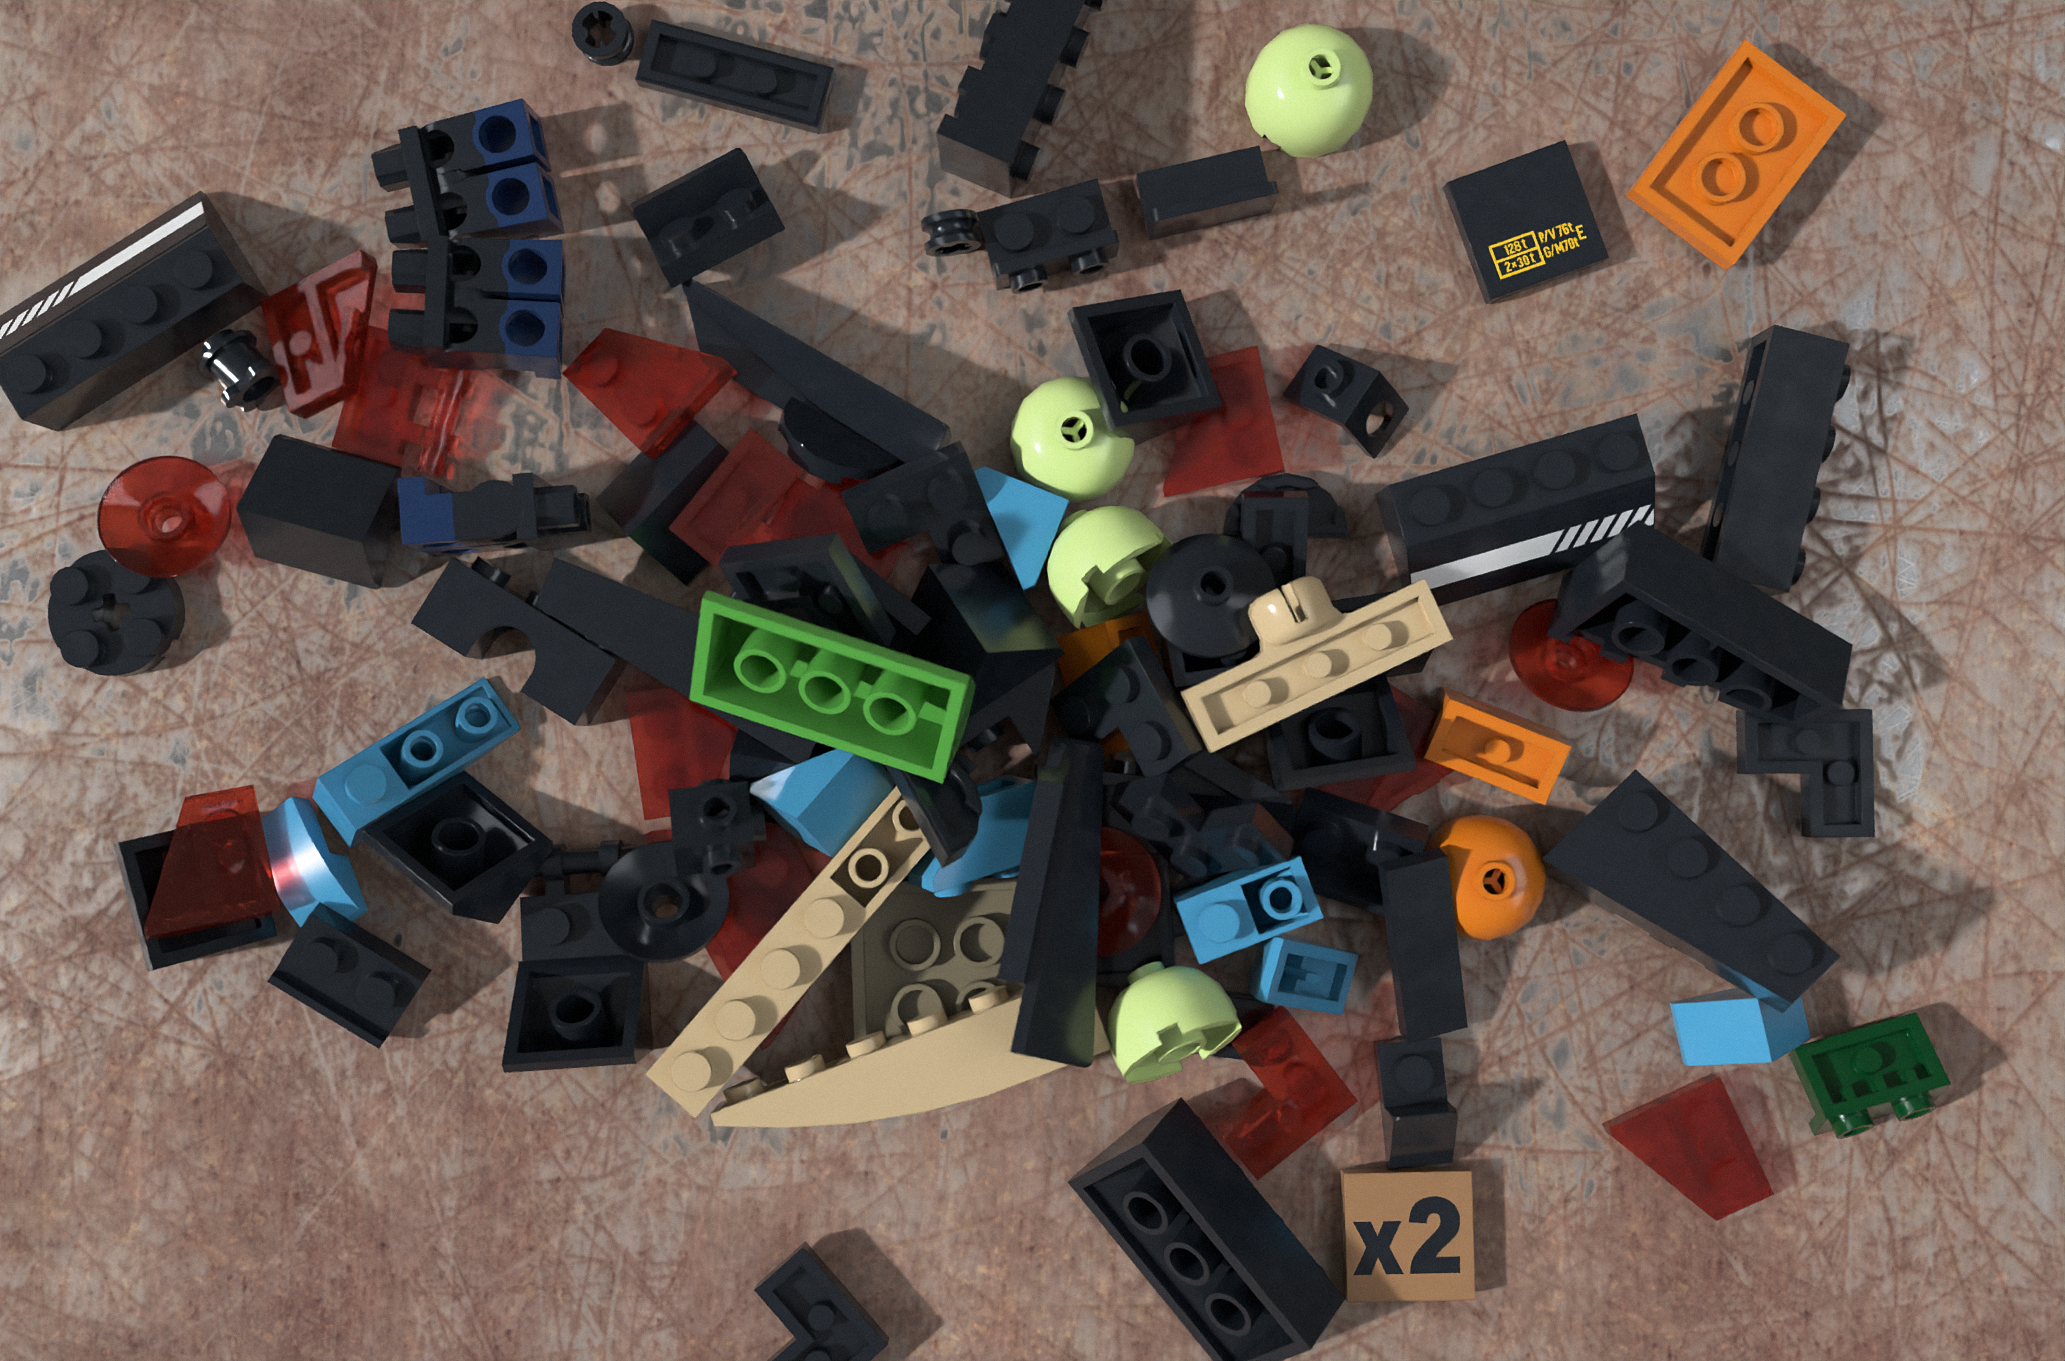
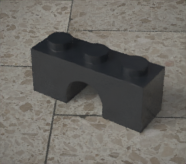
[411,556,629,726]

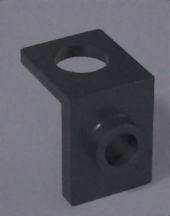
[1283,345,1409,459]

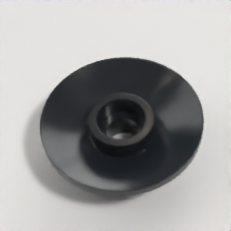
[1146,533,1276,659]
[598,841,730,963]

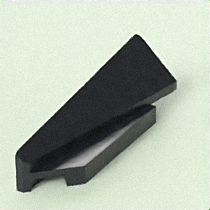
[681,278,952,468]
[537,557,819,764]
[997,735,1104,1068]

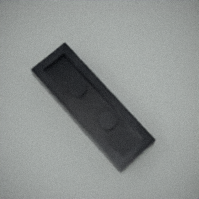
[635,19,836,134]
[1378,848,1468,1043]

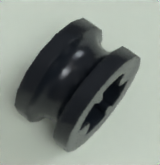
[572,1,635,66]
[921,209,981,257]

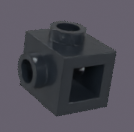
[668,778,767,878]

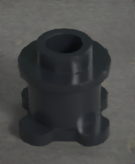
[199,329,291,412]

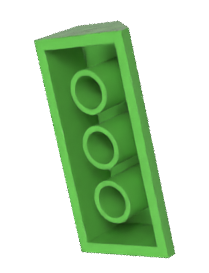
[689,590,976,783]

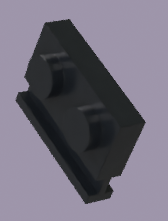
[267,902,432,1049]

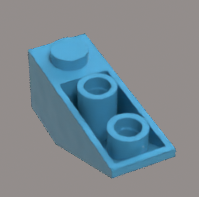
[312,677,521,849]

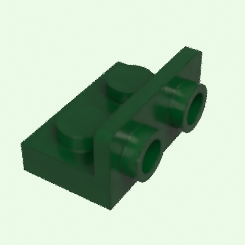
[1789,1012,1951,1139]

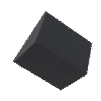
[1067,289,1223,445]
[596,409,775,587]
[236,434,402,590]
[908,562,1065,718]
[1263,671,1416,791]
[362,770,553,924]
[113,814,277,972]
[502,955,653,1073]

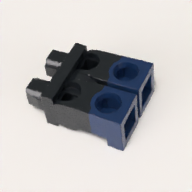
[371,98,565,250]
[388,235,566,380]
[397,472,592,557]

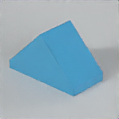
[974,466,1069,594]
[750,749,895,858]
[1246,933,1359,1016]
[1669,987,1811,1066]

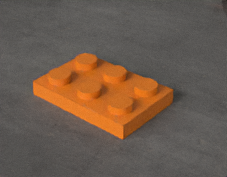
[1625,39,1847,271]

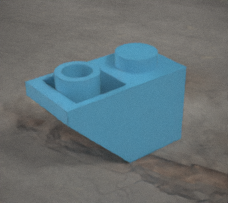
[907,775,1036,898]
[1172,855,1324,964]

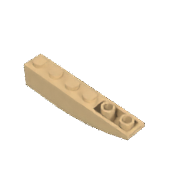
[645,786,930,1118]
[710,985,1111,1128]

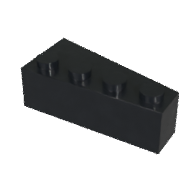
[936,0,1107,199]
[1547,519,1853,731]

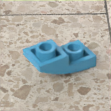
[247,796,368,927]

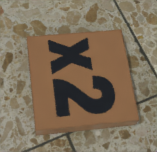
[1341,1166,1475,1303]

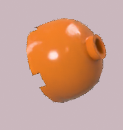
[1423,813,1547,941]

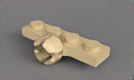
[1181,576,1453,753]

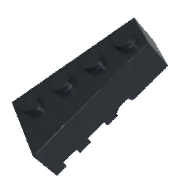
[1542,769,1841,1013]

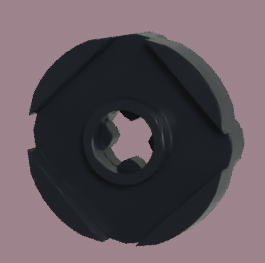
[48,549,185,677]

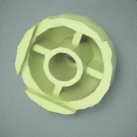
[1245,23,1373,158]
[1010,376,1135,504]
[1046,506,1173,629]
[1107,962,1242,1084]

